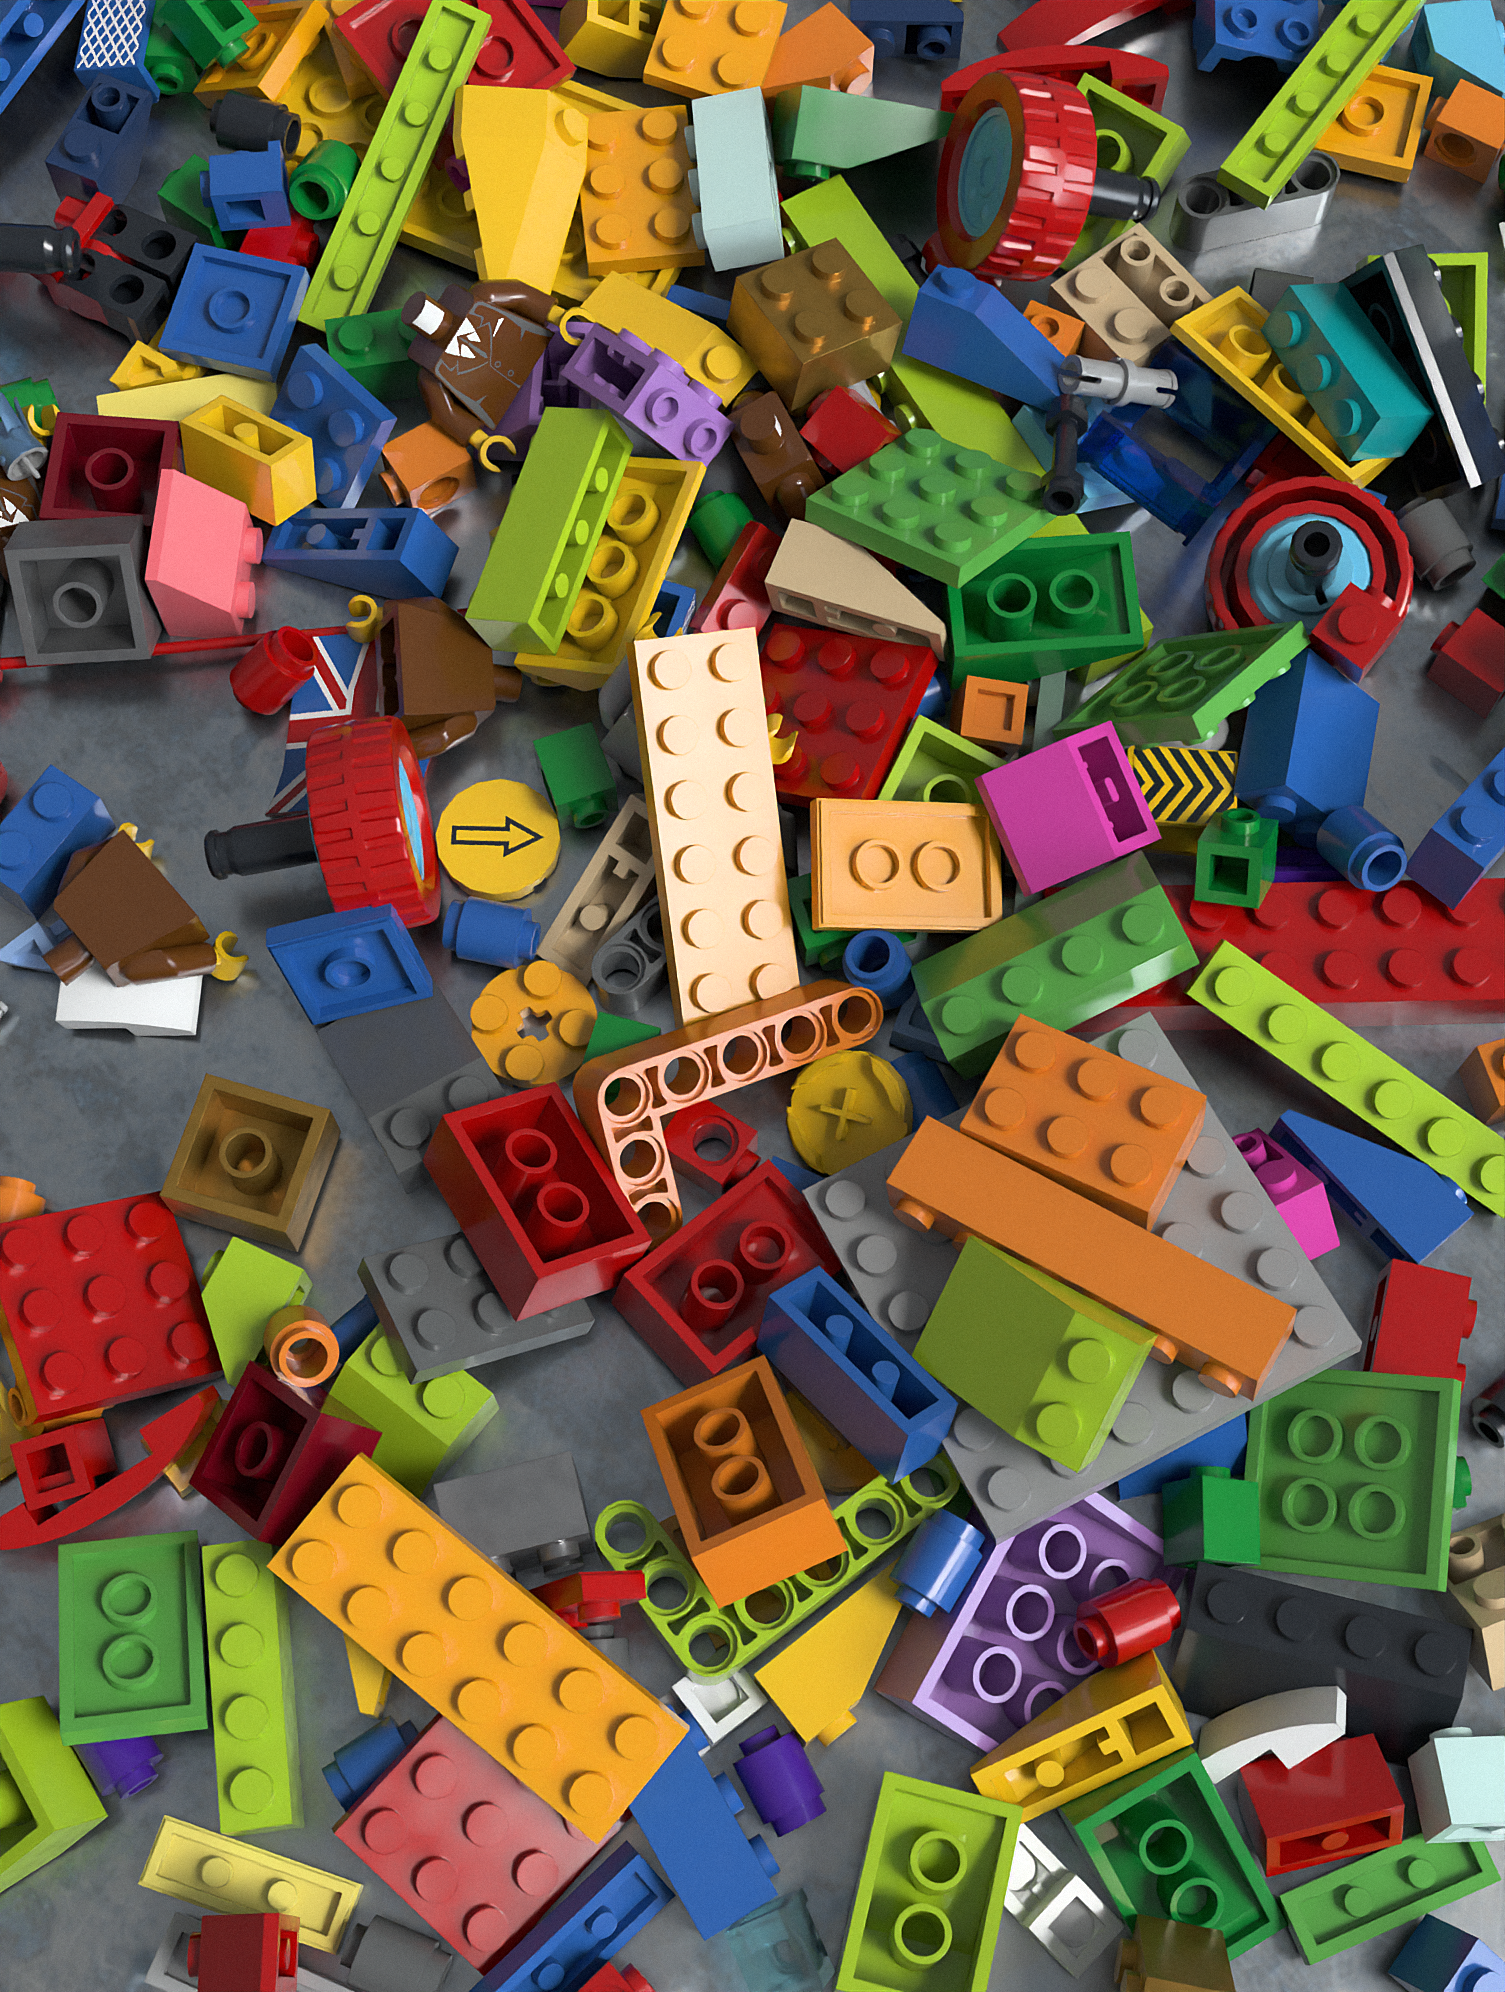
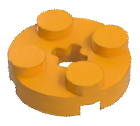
[470,960,598,1088]

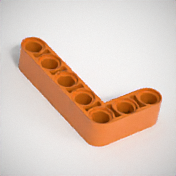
[572,978,883,1251]

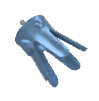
[0,392,49,481]

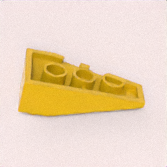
[453,85,589,295]

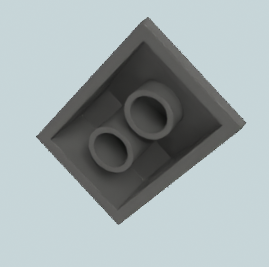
[316,971,506,1195]

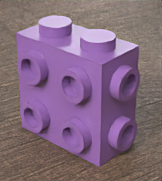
[560,323,736,467]

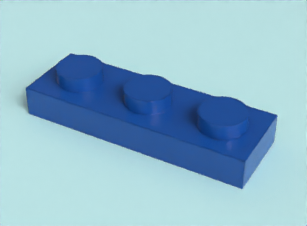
[469,1840,676,1992]

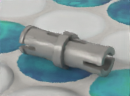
[1058,355,1178,409]

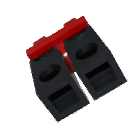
[30,191,201,346]

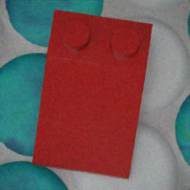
[611,1159,843,1389]

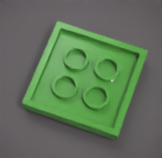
[805,427,1057,589]
[1052,620,1311,750]
[1244,1369,1462,1592]

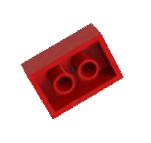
[422,1081,652,1322]

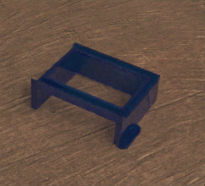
[1077,335,1280,547]

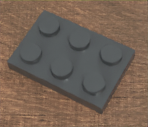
[357,1231,595,1385]

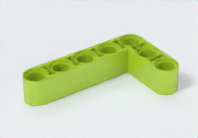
[595,1450,961,1686]

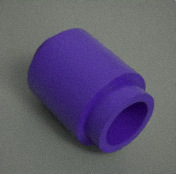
[732,1724,827,1837]
[72,1736,163,1800]

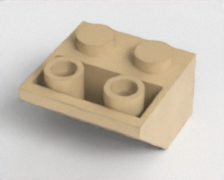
[1046,222,1214,370]
[1432,1513,1505,1691]

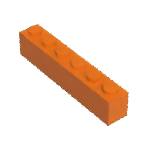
[886,1115,1297,1401]

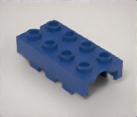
[1192,0,1319,86]

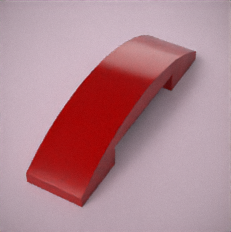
[996,0,1196,53]
[938,45,1169,113]
[0,1385,220,1550]

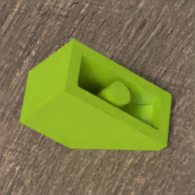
[201,1236,314,1391]

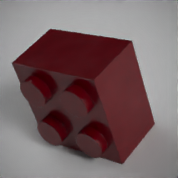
[39,412,186,551]
[189,1360,383,1547]

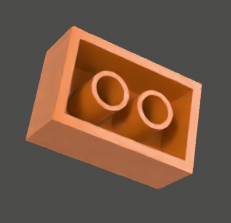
[959,1013,1207,1232]
[640,1354,848,1609]

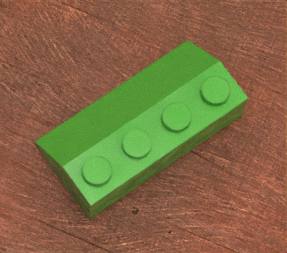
[911,850,1200,1081]

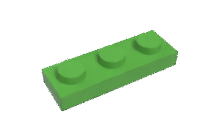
[1274,1831,1502,1965]

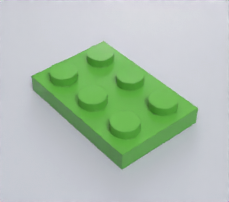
[58,1530,208,1746]

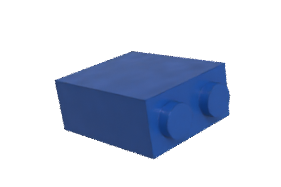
[1233,648,1380,848]

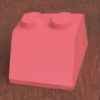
[144,469,263,638]

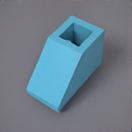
[1410,0,1505,100]

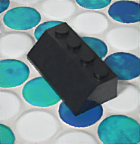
[1337,244,1505,502]
[1166,1561,1473,1769]

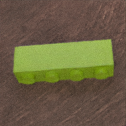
[465,407,634,656]
[202,1539,305,1837]

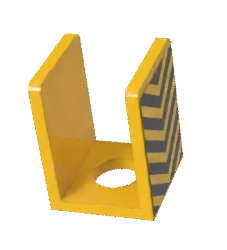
[1127,745,1238,857]

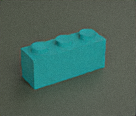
[1260,282,1434,461]

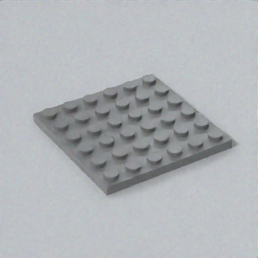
[802,1011,1362,1546]

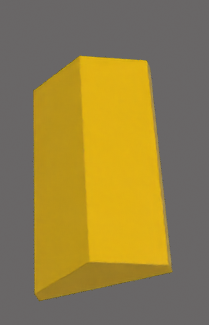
[1169,285,1397,489]
[514,456,707,691]

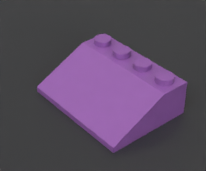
[873,1492,1188,1758]

